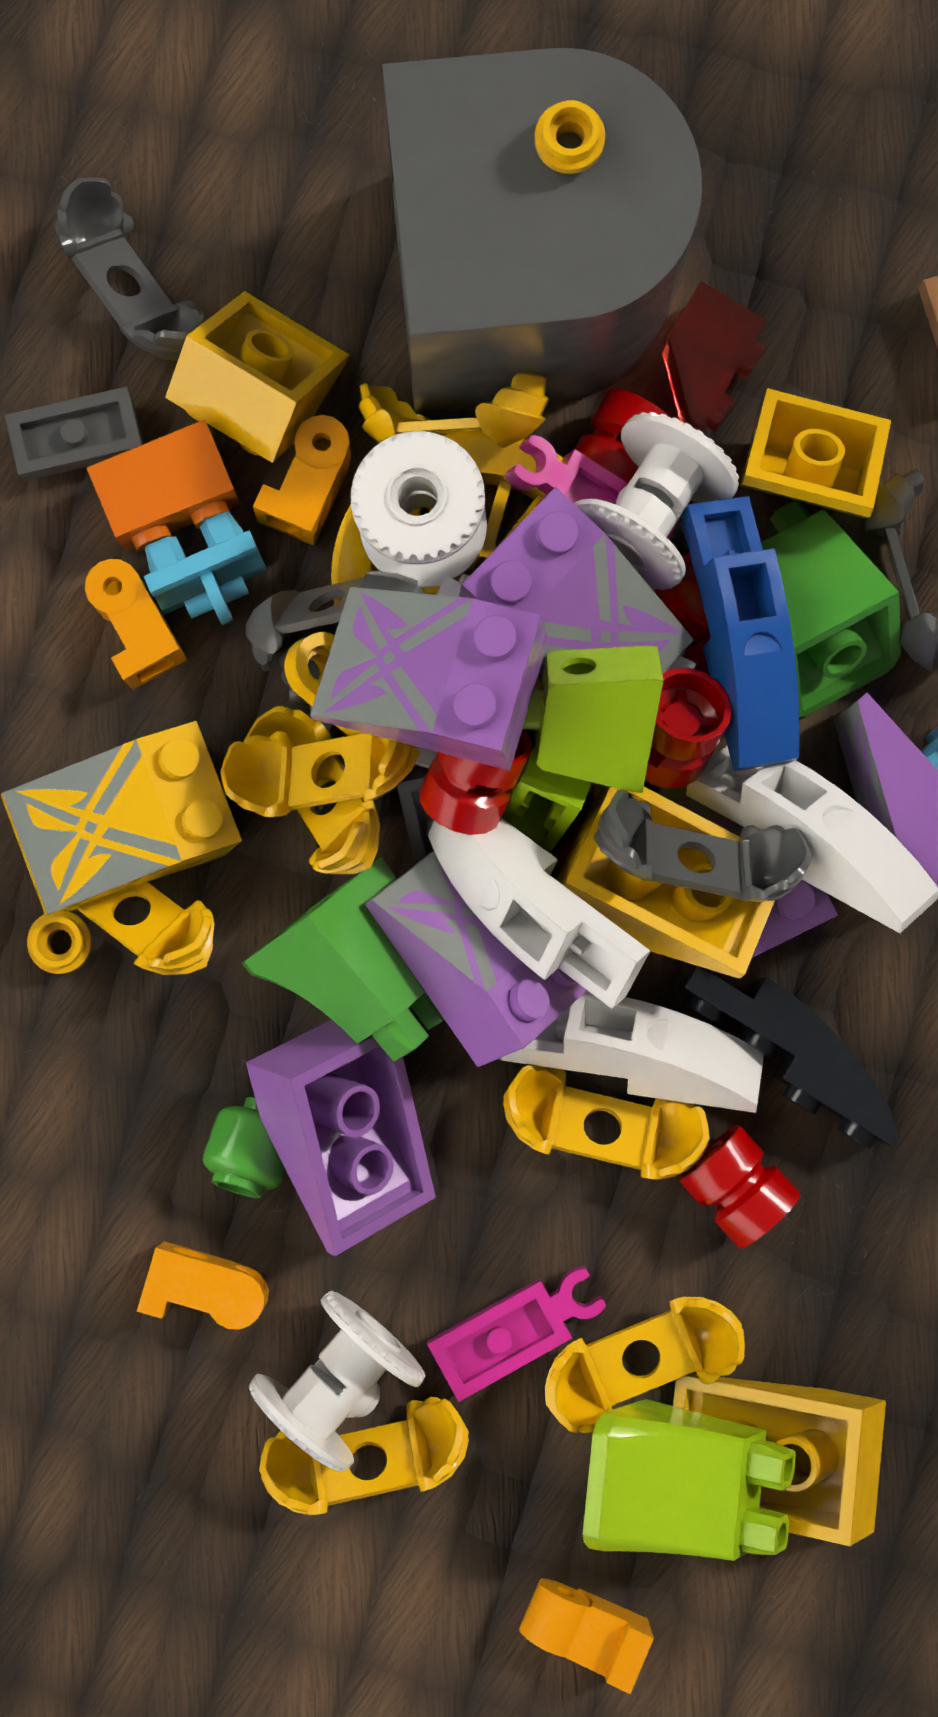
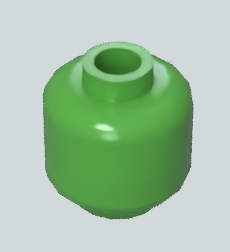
[202,1097,286,1198]

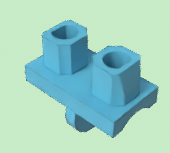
[144,511,267,625]

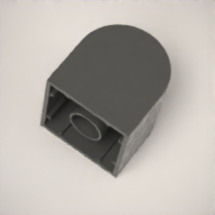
[382,48,702,415]

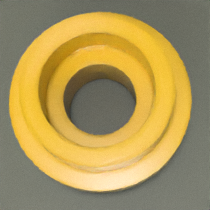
[535,100,605,174]
[27,911,93,974]

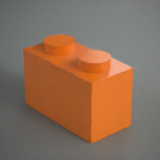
[87,419,240,552]

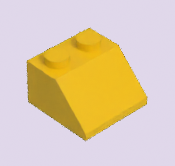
[165,291,350,463]
[740,388,891,518]

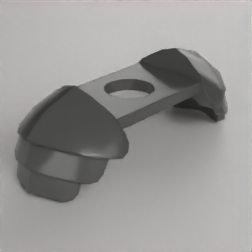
[54,177,208,361]
[865,468,938,673]
[245,571,427,672]
[593,789,812,902]

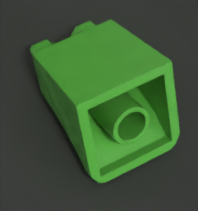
[761,500,901,717]
[242,857,444,1062]

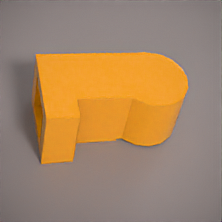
[253,415,351,546]
[85,559,187,690]
[137,1241,269,1330]
[519,1578,654,1694]

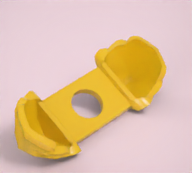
[359,372,549,448]
[244,706,380,874]
[220,731,420,817]
[66,882,215,975]
[503,1065,710,1179]
[545,1297,745,1433]
[259,1397,469,1515]

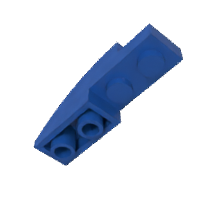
[680,496,800,772]

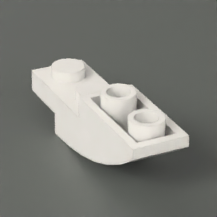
[686,746,938,933]
[428,818,650,1009]
[500,990,764,1113]

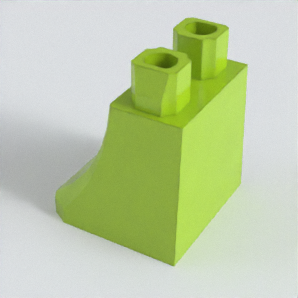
[583,1399,796,1561]

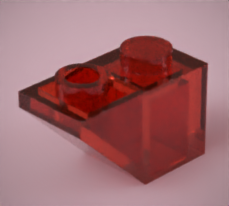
[662,281,767,432]

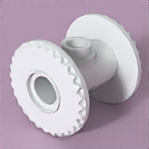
[574,412,739,590]
[351,431,487,588]
[249,1291,425,1472]

